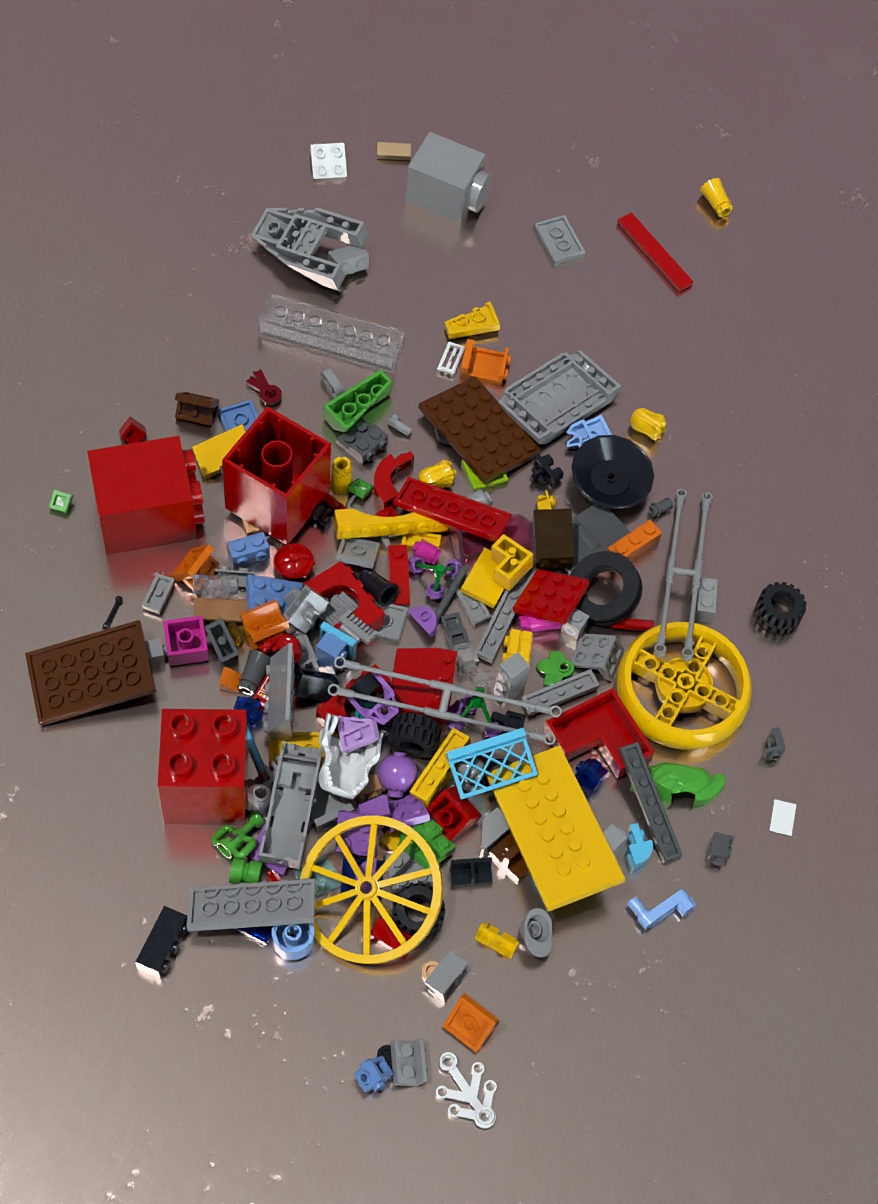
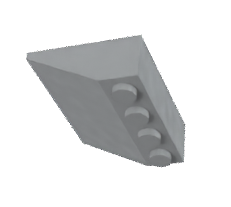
[264,643,295,740]

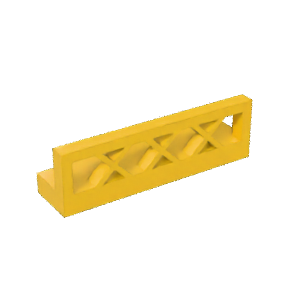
[410,728,471,809]

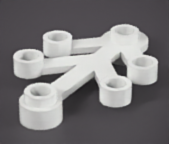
[435,1052,497,1129]

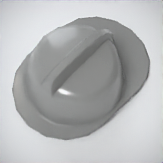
[520,908,552,957]

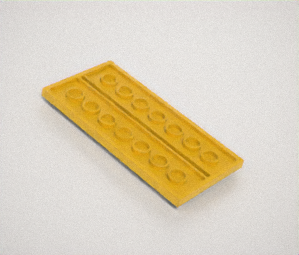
[485,745,625,912]

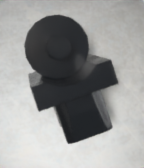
[531,454,564,490]

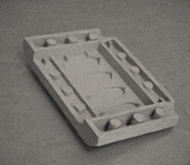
[498,350,622,444]

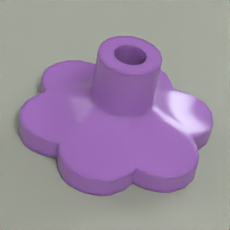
[449,700,464,715]

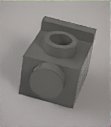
[707,832,735,866]

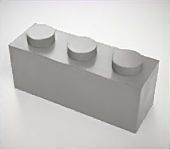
[494,652,530,704]

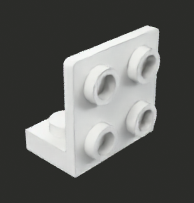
[309,143,347,179]

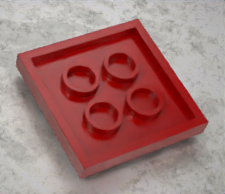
[512,569,590,624]

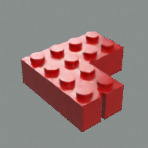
[543,688,655,779]

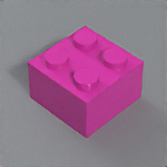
[163,616,209,666]

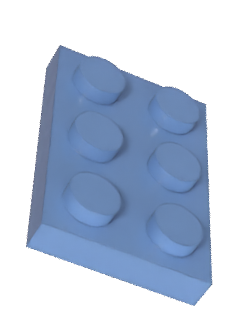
[246,574,302,617]

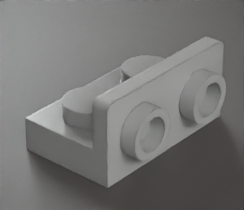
[390,1038,428,1087]

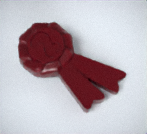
[246,369,282,405]

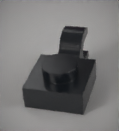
[490,710,526,729]

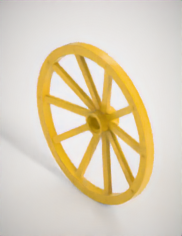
[300,816,443,964]

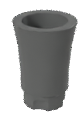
[237,650,271,696]

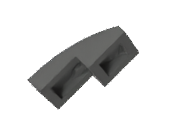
[440,612,470,651]

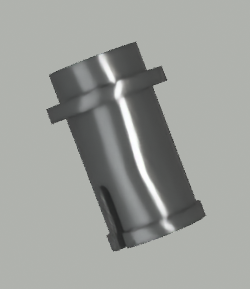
[648,497,673,517]

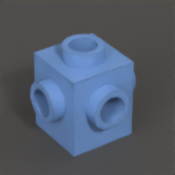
[354,1056,394,1092]

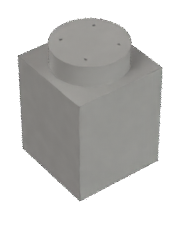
[405,132,492,223]

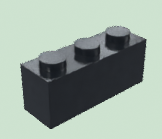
[135,906,188,978]

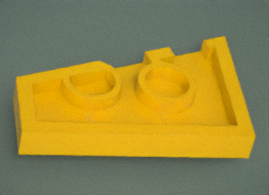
[444,301,500,339]

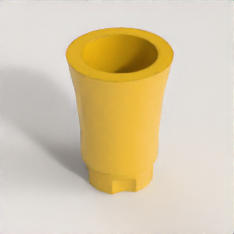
[700,178,733,217]
[330,457,354,495]

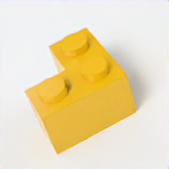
[492,534,533,592]

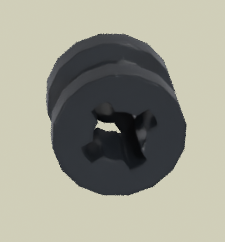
[311,502,333,526]

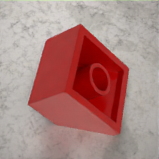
[427,786,482,843]

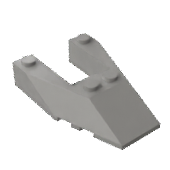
[251,208,369,291]

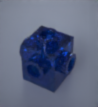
[234,696,264,728]
[575,758,609,792]

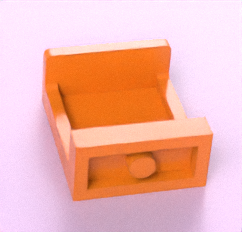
[460,339,511,386]

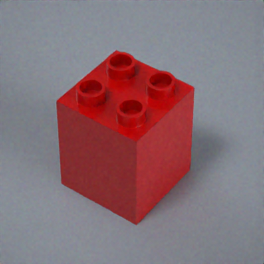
[222,406,331,545]
[87,436,205,555]
[157,709,248,825]

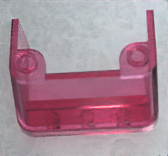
[449,514,535,563]

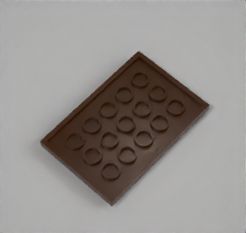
[418,376,542,484]
[25,620,157,726]

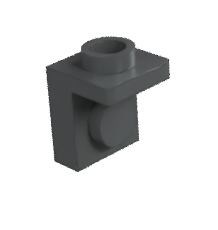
[762,727,786,760]

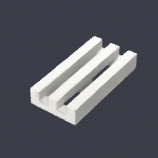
[437,342,465,377]

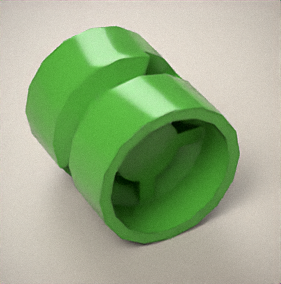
[229,857,263,884]

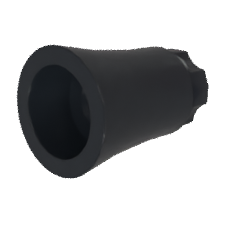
[357,568,399,607]

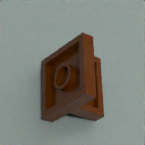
[175,391,219,425]
[489,832,529,882]

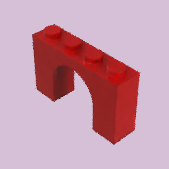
[303,561,385,633]

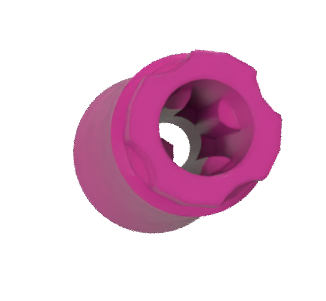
[518,615,562,633]

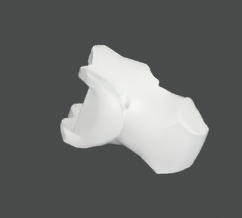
[317,713,383,799]

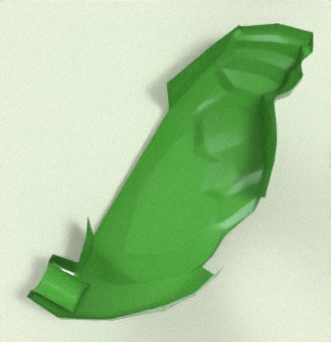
[630,762,725,808]

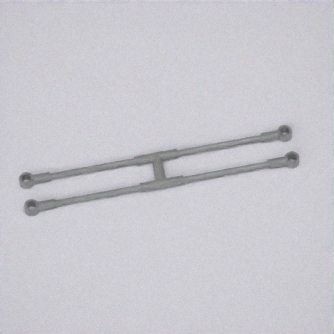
[654,489,713,661]
[328,656,562,745]

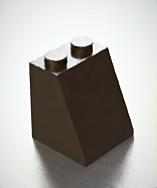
[531,508,574,569]

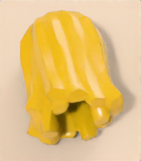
[630,408,667,441]
[418,459,456,488]

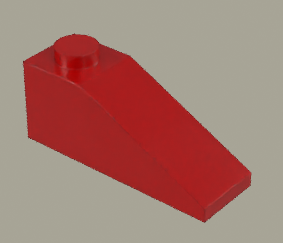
[387,545,410,606]

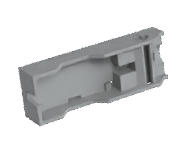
[259,741,323,869]

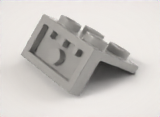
[571,633,624,681]

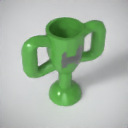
[211,810,265,859]

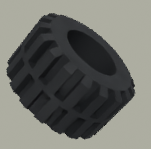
[755,582,807,634]
[388,713,442,758]
[392,882,446,936]

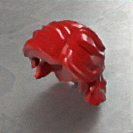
[258,633,303,663]

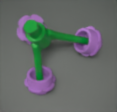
[408,556,462,600]
[448,687,502,738]

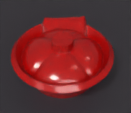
[273,543,315,578]

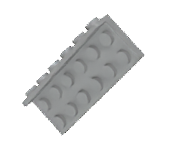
[187,878,318,932]

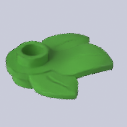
[536,651,575,686]

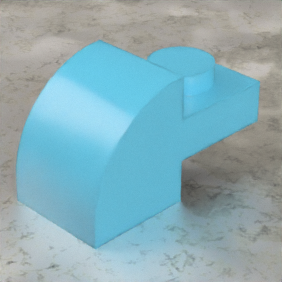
[626,823,653,871]

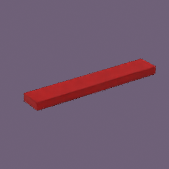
[617,212,693,292]

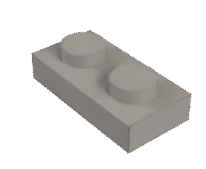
[142,573,175,614]

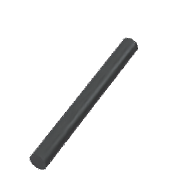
[435,563,470,621]

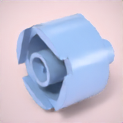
[272,923,314,960]

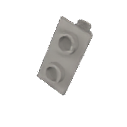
[214,566,254,587]

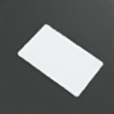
[770,799,796,836]

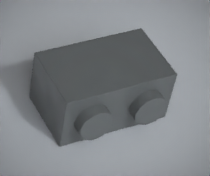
[204,618,239,662]

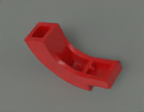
[373,451,415,510]

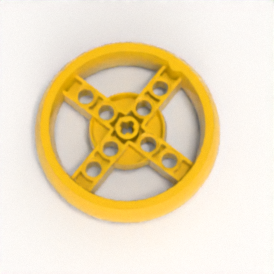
[616,621,752,750]

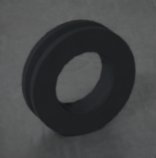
[570,551,643,625]

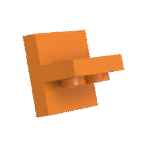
[169,544,220,593]
[239,599,290,650]
[442,993,500,1053]

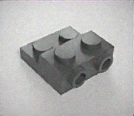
[336,418,388,465]

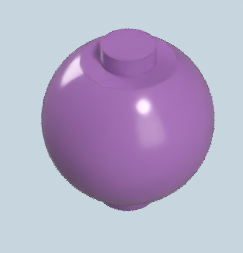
[377,752,418,798]

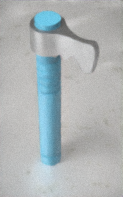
[247,727,269,788]

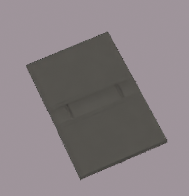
[564,504,630,575]

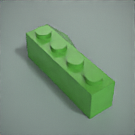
[323,369,392,432]

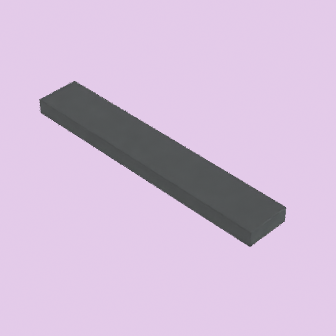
[618,742,683,863]

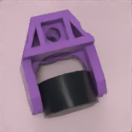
[346,672,399,726]

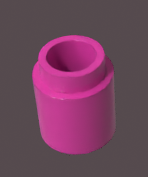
[412,539,441,564]

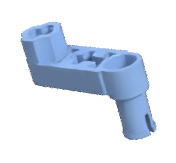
[627,888,697,930]

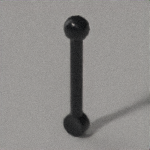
[102,596,123,630]

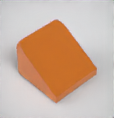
[219,667,242,694]

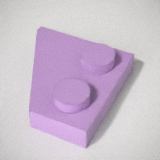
[337,716,380,754]

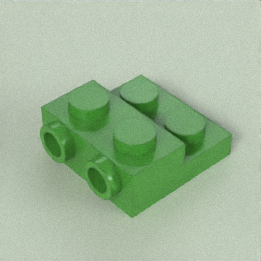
[398,818,456,869]

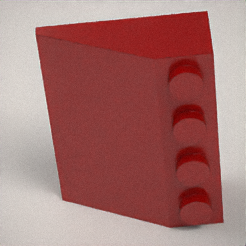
[386,648,457,732]

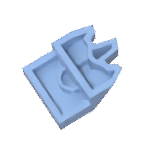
[567,415,612,449]

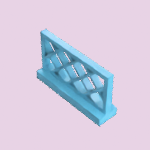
[445,728,538,800]

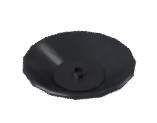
[571,435,654,509]

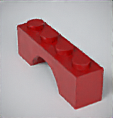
[316,664,391,732]

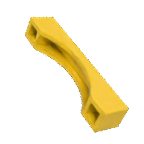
[334,509,449,539]

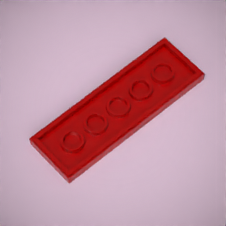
[393,477,512,542]

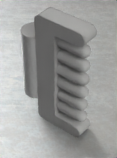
[338,610,378,645]

